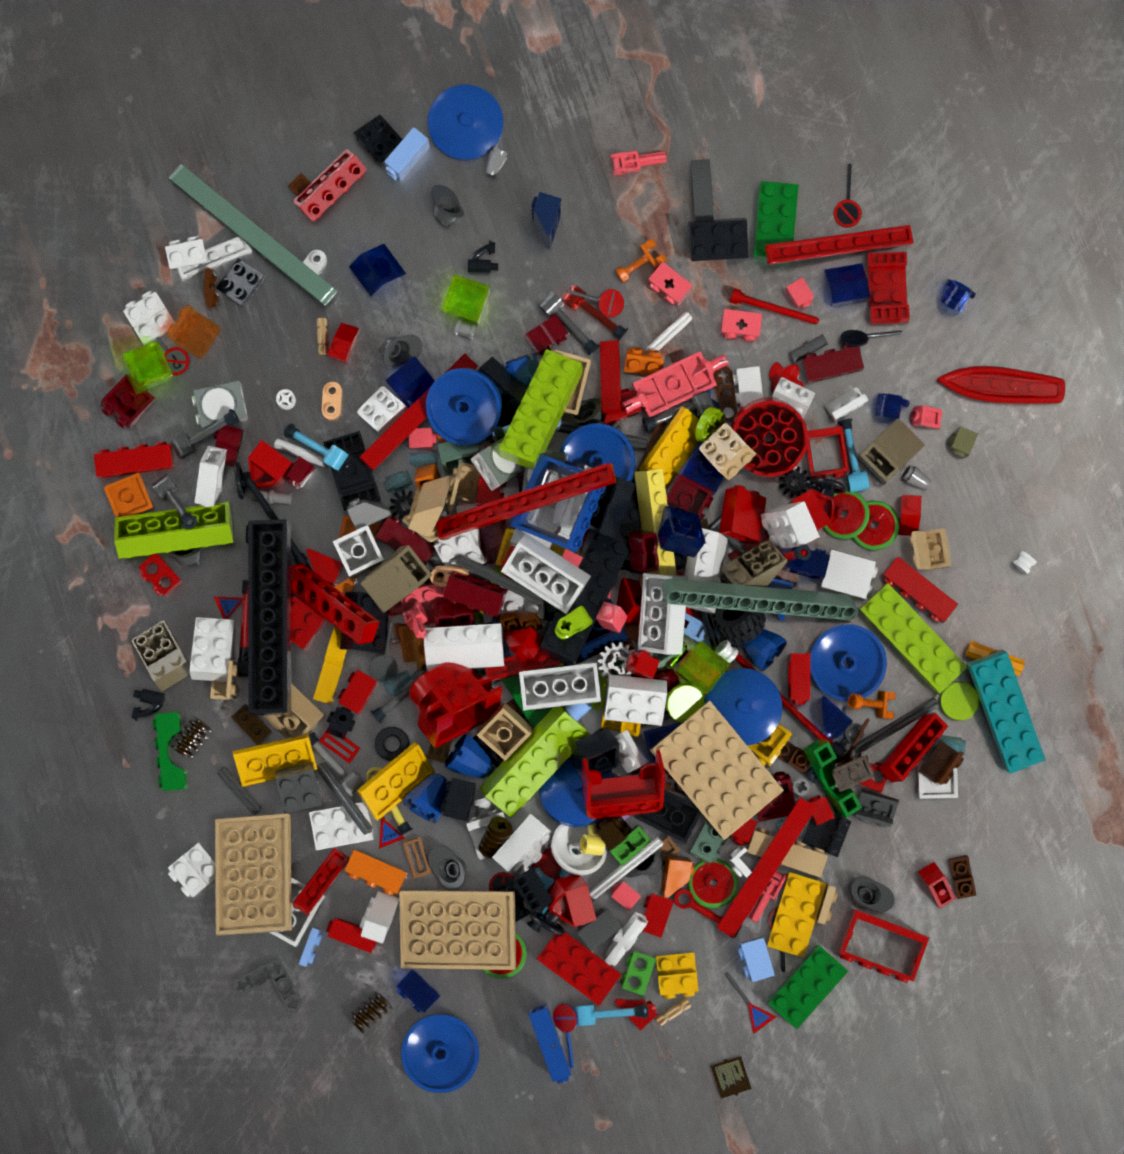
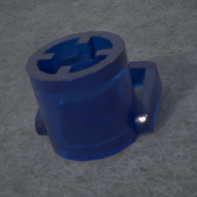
[941,279,976,312]
[875,393,910,419]

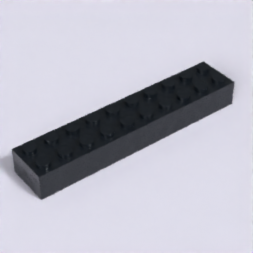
[538,486,641,666]
[248,519,291,716]

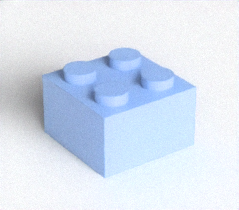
[737,937,775,982]

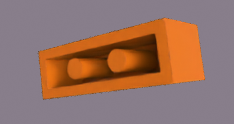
[344,849,408,896]

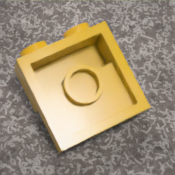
[748,724,792,767]
[656,952,699,999]

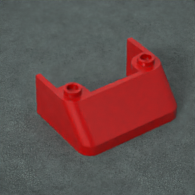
[582,750,666,819]

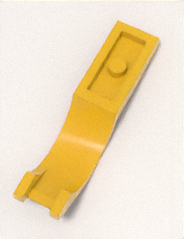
[313,626,347,705]

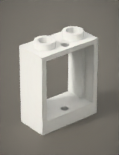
[195,446,227,507]

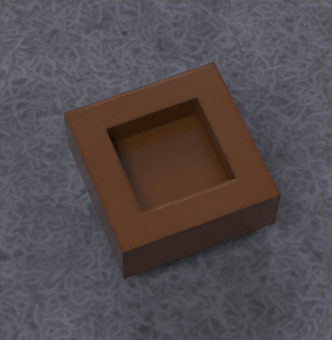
[288,173,311,196]

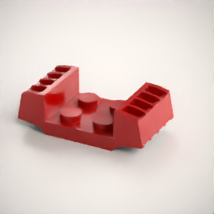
[867,252,910,325]

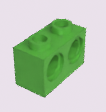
[607,825,651,866]
[619,951,656,996]

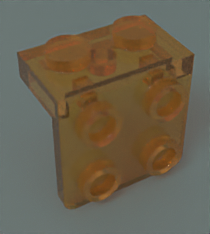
[167,305,221,359]
[398,623,426,670]

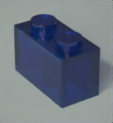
[396,969,441,1013]

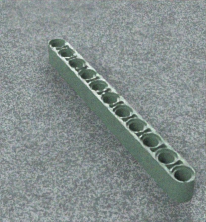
[168,164,337,306]
[661,578,858,620]

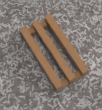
[402,836,432,879]

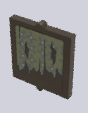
[711,1056,752,1099]

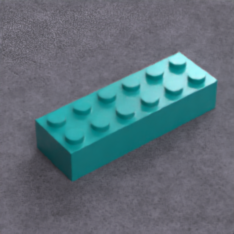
[967,650,1046,774]

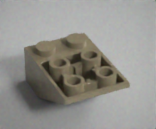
[858,418,925,485]
[720,539,788,587]
[359,545,432,613]
[131,620,190,692]

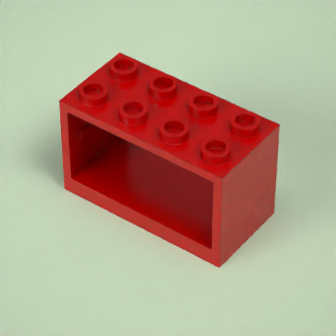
[837,909,930,984]

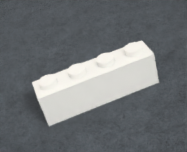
[684,528,727,614]
[501,534,591,614]
[638,573,688,655]
[424,623,504,671]
[519,663,601,711]

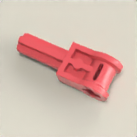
[610,151,667,175]
[401,600,428,639]
[748,871,787,922]

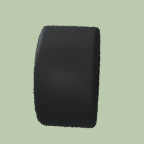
[375,727,410,761]

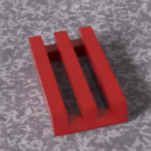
[319,728,361,764]

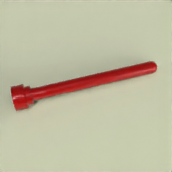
[730,288,819,325]

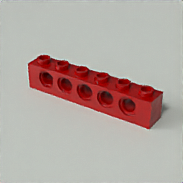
[291,563,379,644]

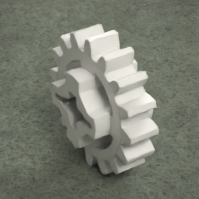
[596,642,635,682]

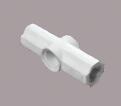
[602,912,648,966]

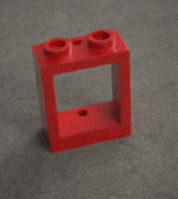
[806,426,849,478]
[788,653,810,705]
[326,917,377,953]

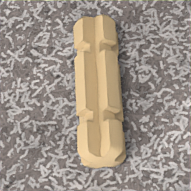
[316,318,329,355]
[656,998,691,1026]

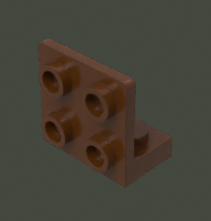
[918,740,964,785]

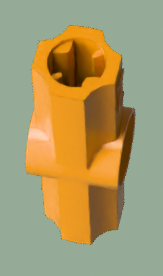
[965,641,1025,676]

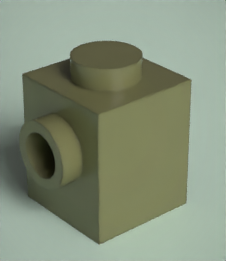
[949,426,978,458]

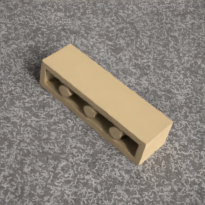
[746,828,828,878]

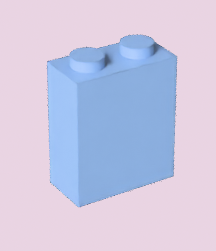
[384,127,430,182]

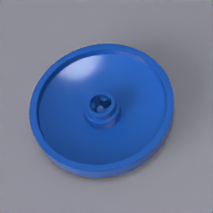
[428,85,503,161]
[426,368,502,445]
[560,424,636,481]
[810,624,887,702]
[705,668,782,746]
[539,753,614,827]
[401,1014,479,1093]

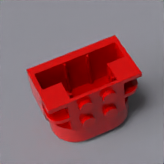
[409,662,503,748]

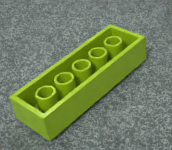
[499,349,583,470]
[114,502,233,559]
[858,583,968,695]
[479,706,591,818]

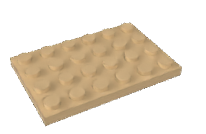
[650,701,784,840]
[215,814,292,936]
[399,890,516,970]

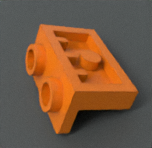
[624,347,665,376]

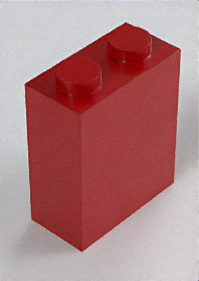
[719,485,767,543]

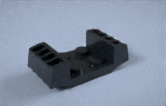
[323,431,381,511]
[493,867,553,922]

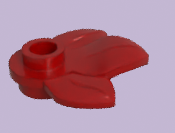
[769,362,804,394]

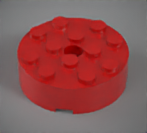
[731,398,808,477]

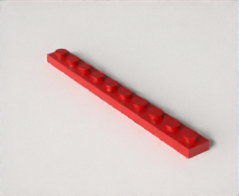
[436,463,616,540]

